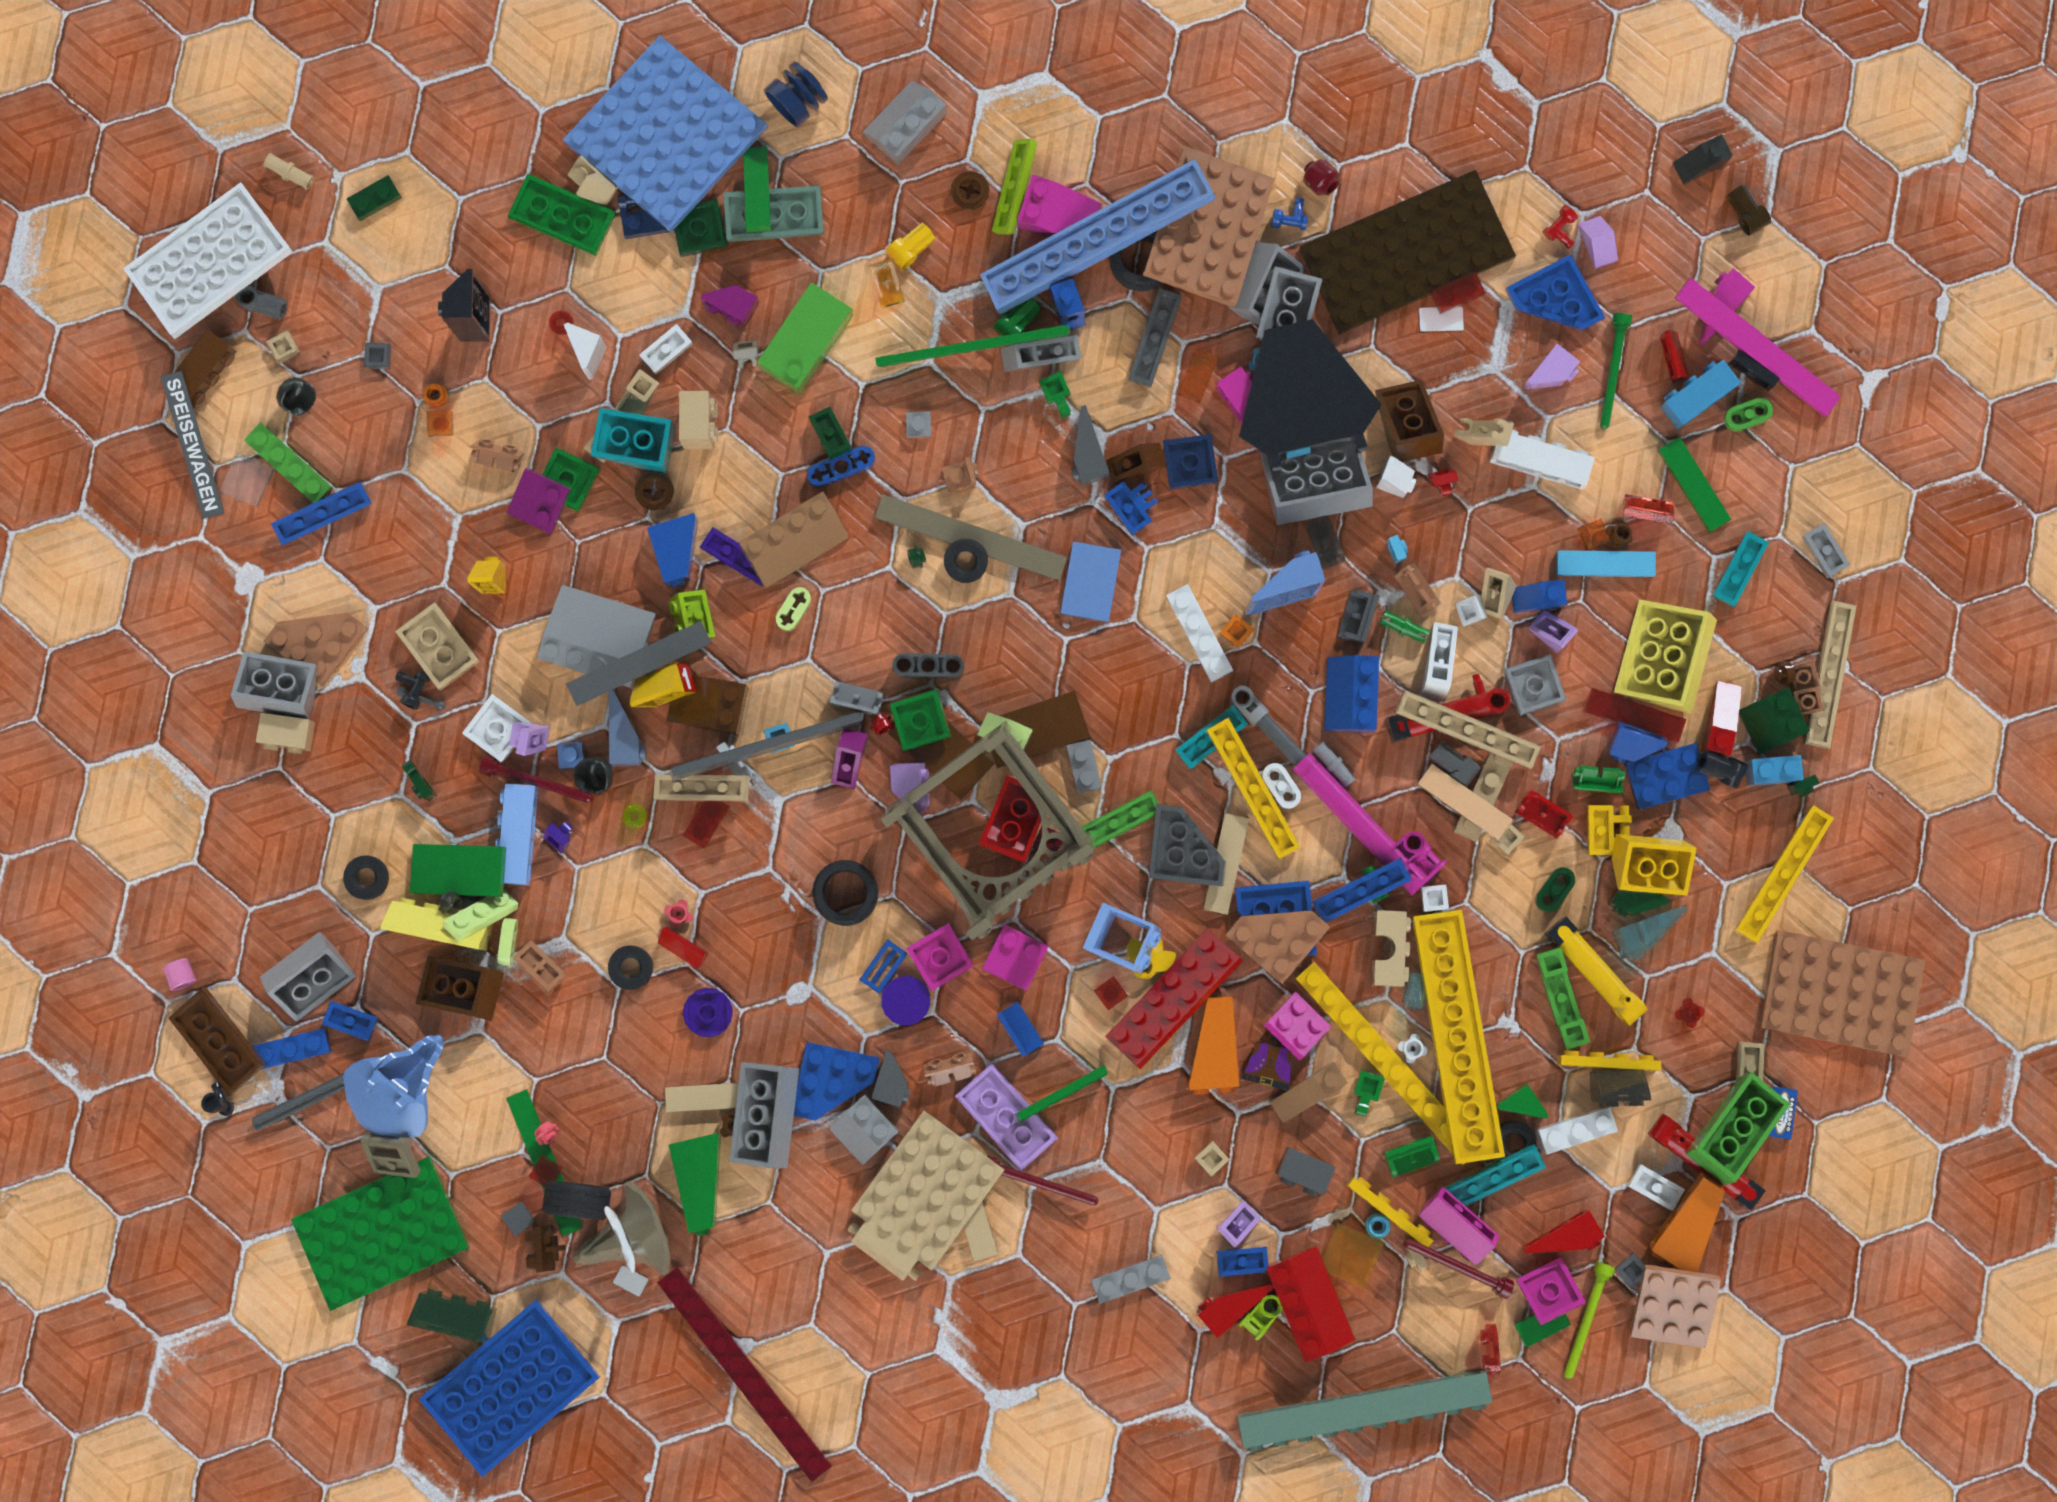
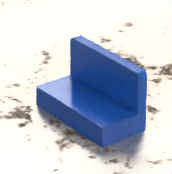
[997,1002,1044,1057]

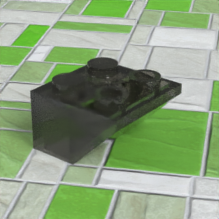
[1590,1070,1651,1107]

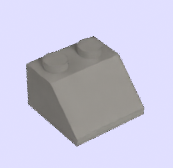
[829,1094,899,1165]

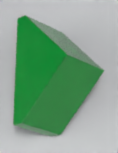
[1496,1084,1548,1119]

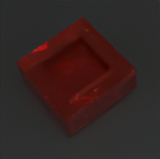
[1094,976,1128,1011]
[528,1155,564,1187]

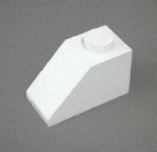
[1376,456,1416,498]

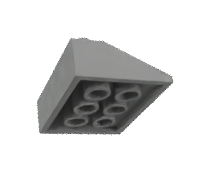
[1260,436,1373,525]
[537,585,656,687]

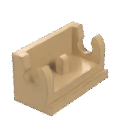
[1454,418,1514,446]

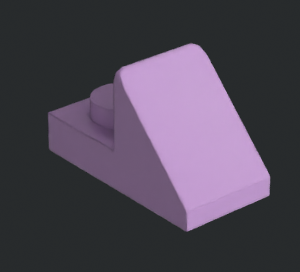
[509,722,550,756]

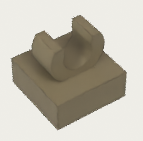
[733,340,759,368]

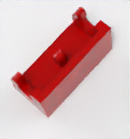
[1514,789,1573,839]

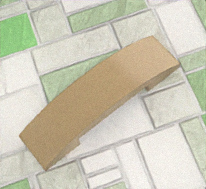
[583,369,660,463]

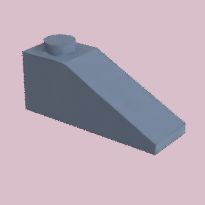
[609,690,646,766]

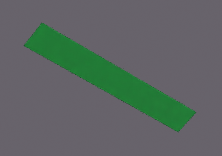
[506,1089,583,1237]

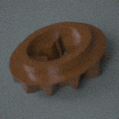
[951,171,989,210]
[635,472,674,511]

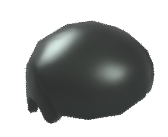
[276,377,316,416]
[573,757,614,794]

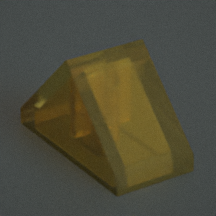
[869,258,905,309]

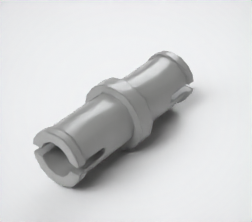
[1312,741,1356,788]

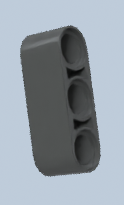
[893,653,964,680]

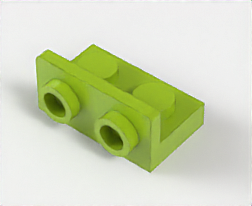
[669,589,715,639]

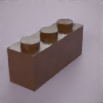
[174,329,237,409]

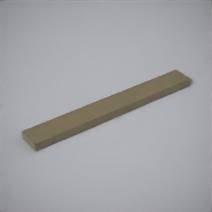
[875,494,1068,581]

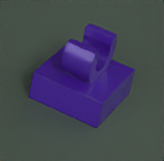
[543,821,573,854]

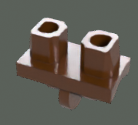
[525,1225,566,1273]

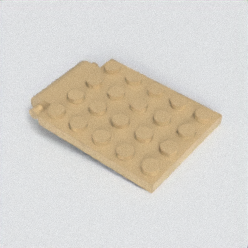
[848,1111,1005,1281]

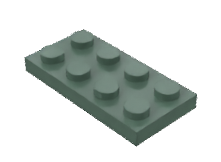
[723,185,824,242]

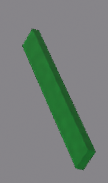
[875,325,1071,367]

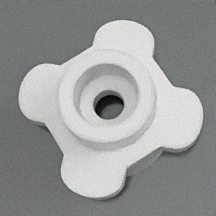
[1398,1034,1428,1063]

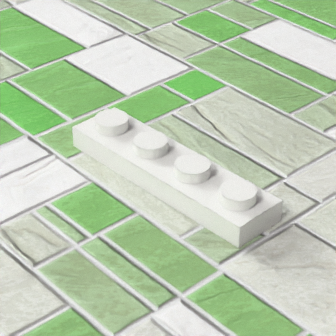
[1166,584,1233,683]

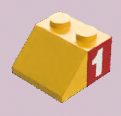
[630,661,697,707]

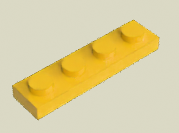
[1557,1050,1661,1071]
[1345,1177,1433,1247]

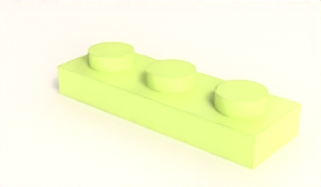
[443,890,518,942]

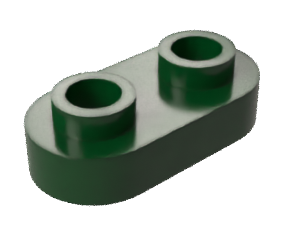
[1535,867,1576,912]

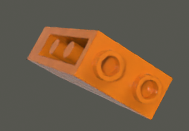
[1188,996,1239,1095]
[1650,1172,1725,1272]

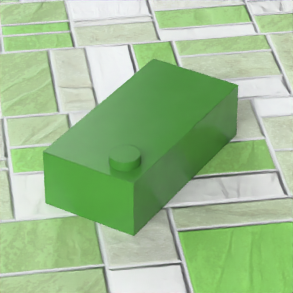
[757,282,854,395]
[1685,1072,1791,1185]

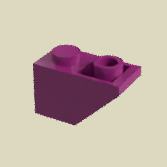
[700,285,759,327]

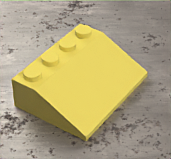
[1614,599,1717,713]

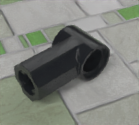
[1696,750,1749,788]

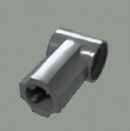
[235,285,288,321]
[1429,740,1481,787]

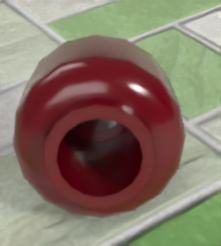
[1303,159,1339,195]

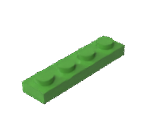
[244,422,333,503]

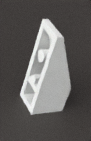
[1421,622,1458,702]

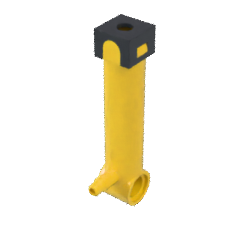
[1544,916,1648,1027]

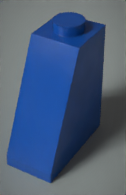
[647,513,698,588]

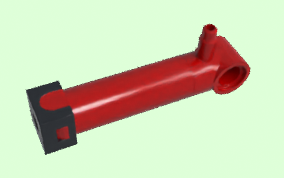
[1385,674,1510,744]
[1647,1113,1766,1211]

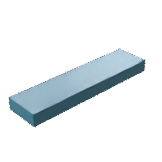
[1556,550,1656,577]

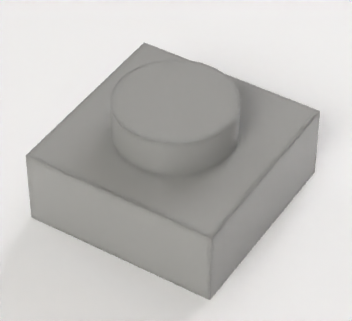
[906,411,932,438]

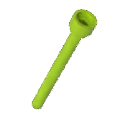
[1564,1261,1615,1379]

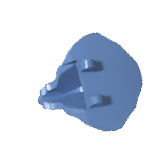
[343,1035,443,1139]

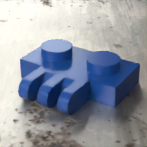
[1104,481,1159,536]

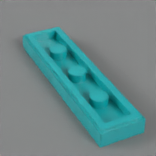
[1444,1144,1546,1206]

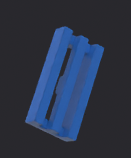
[859,939,908,994]

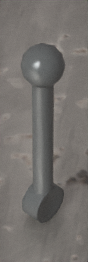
[397,687,445,711]

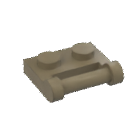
[361,1133,421,1178]

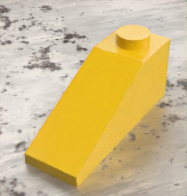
[467,557,506,594]

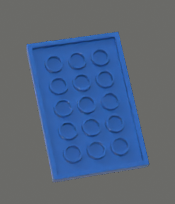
[419,1299,601,1477]

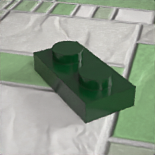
[346,175,402,221]
[808,407,852,460]

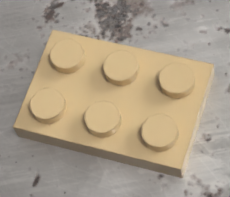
[395,602,480,691]

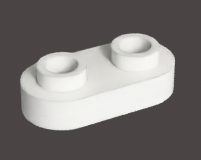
[1262,763,1301,809]

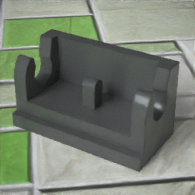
[1337,589,1380,645]

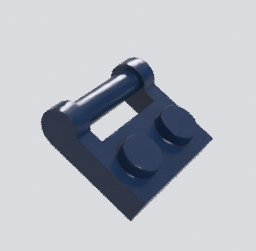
[618,194,673,239]

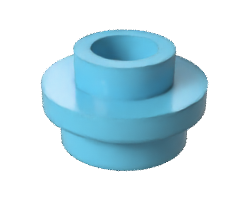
[1365,1213,1390,1239]

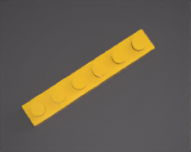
[1206,718,1300,859]
[1734,805,1834,944]

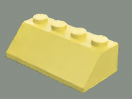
[380,897,493,951]

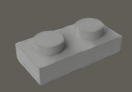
[1802,523,1850,578]
[1067,740,1102,794]

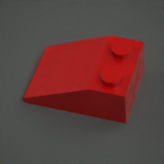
[979,775,1042,863]

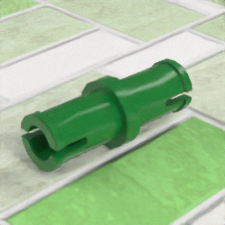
[1379,609,1430,644]

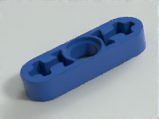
[807,446,875,488]

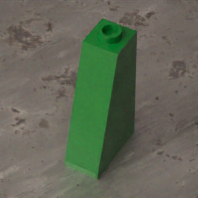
[669,1132,721,1236]

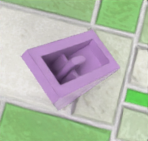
[1577,216,1618,269]
[1528,610,1578,653]
[1215,1201,1260,1248]

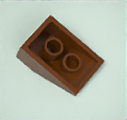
[1375,380,1444,462]
[666,675,749,736]
[416,956,504,1021]

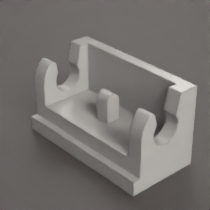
[830,681,885,716]

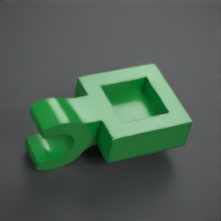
[1039,371,1071,418]
[1353,1070,1385,1117]

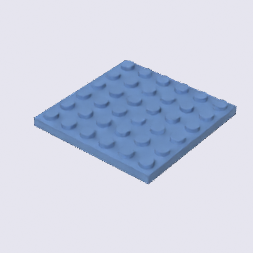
[563,35,768,232]

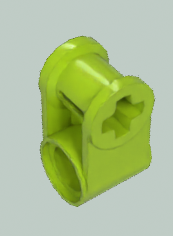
[1238,1292,1282,1341]

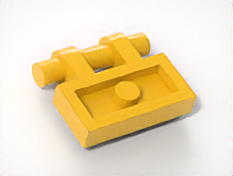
[1587,805,1632,855]

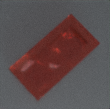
[1431,271,1485,314]
[1623,494,1674,524]
[683,801,730,849]

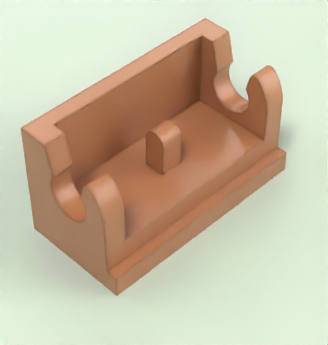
[513,940,566,996]

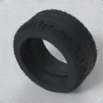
[1109,231,1163,292]
[812,860,878,926]
[542,1181,611,1220]

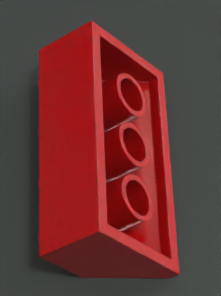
[1266,1246,1356,1363]

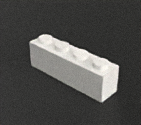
[1489,429,1595,490]

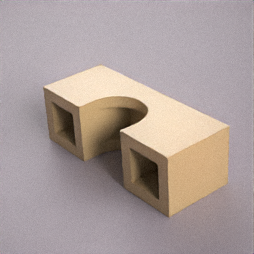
[1371,910,1411,987]

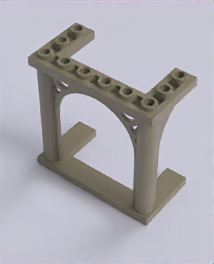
[881,721,1095,940]

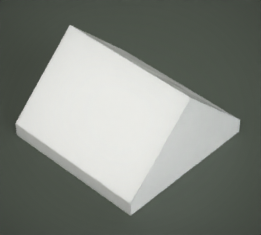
[564,323,607,380]

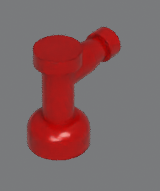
[1542,205,1578,249]

